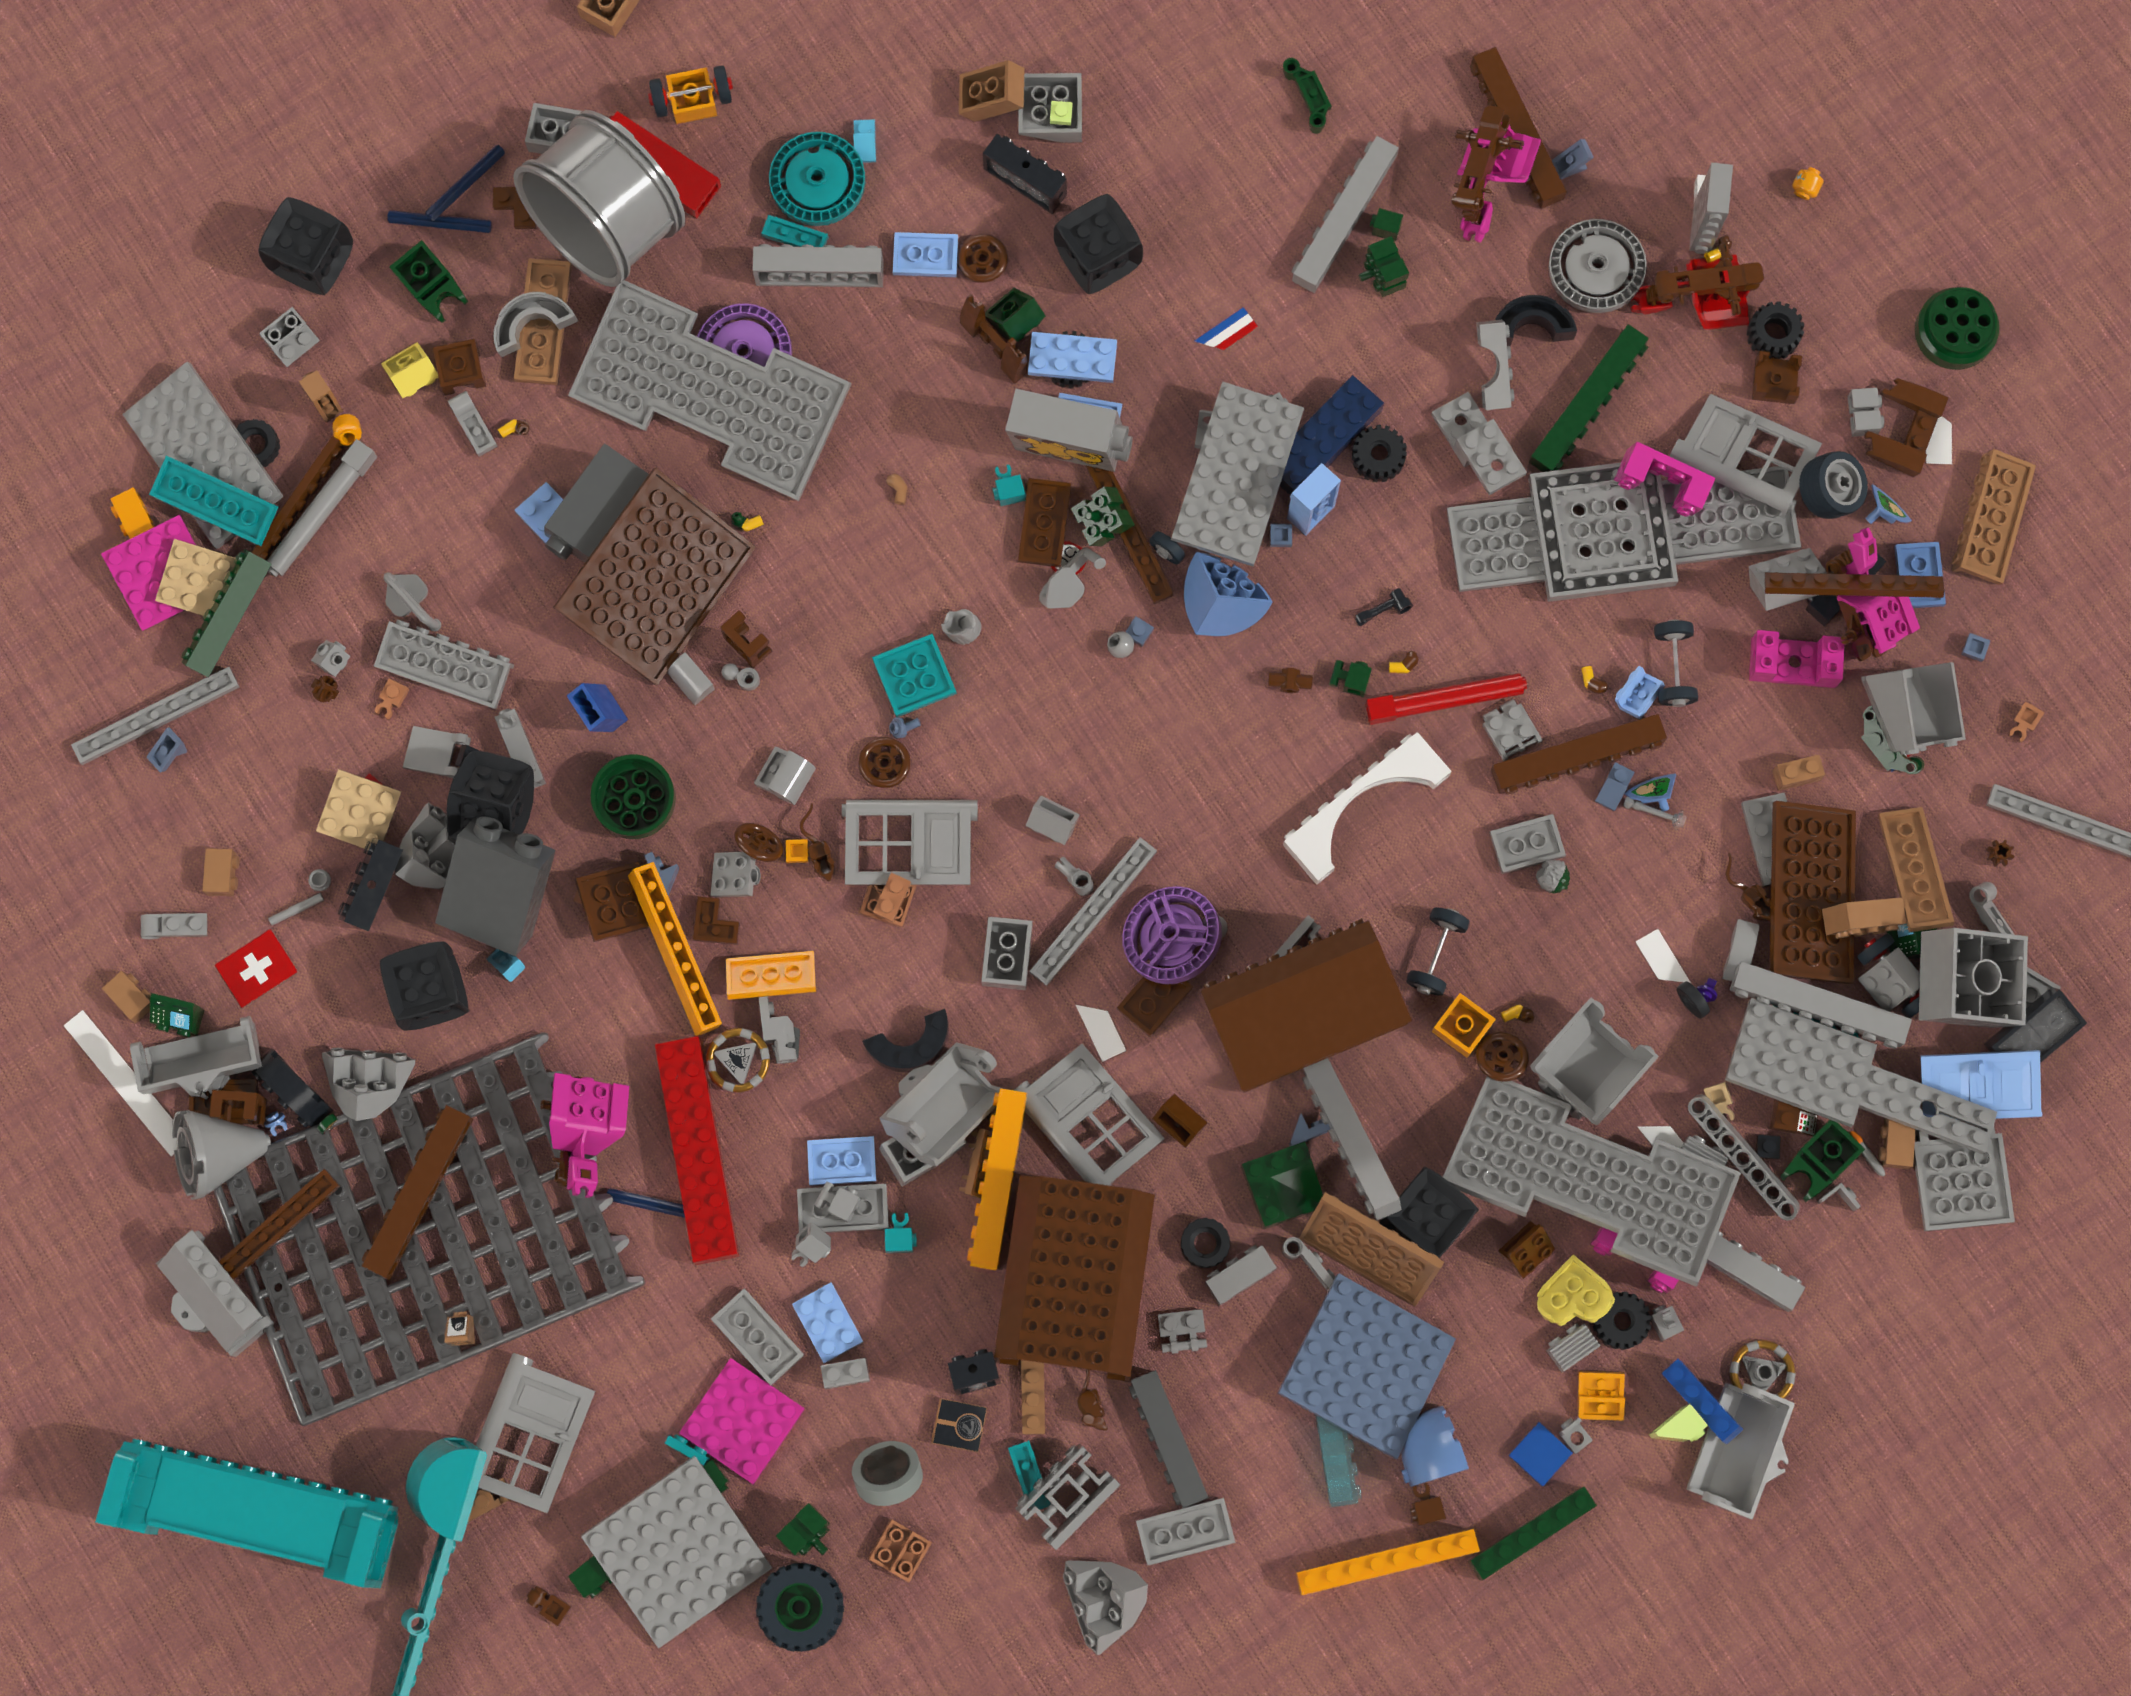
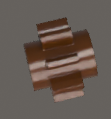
[311,676,339,702]
[1986,840,2015,867]

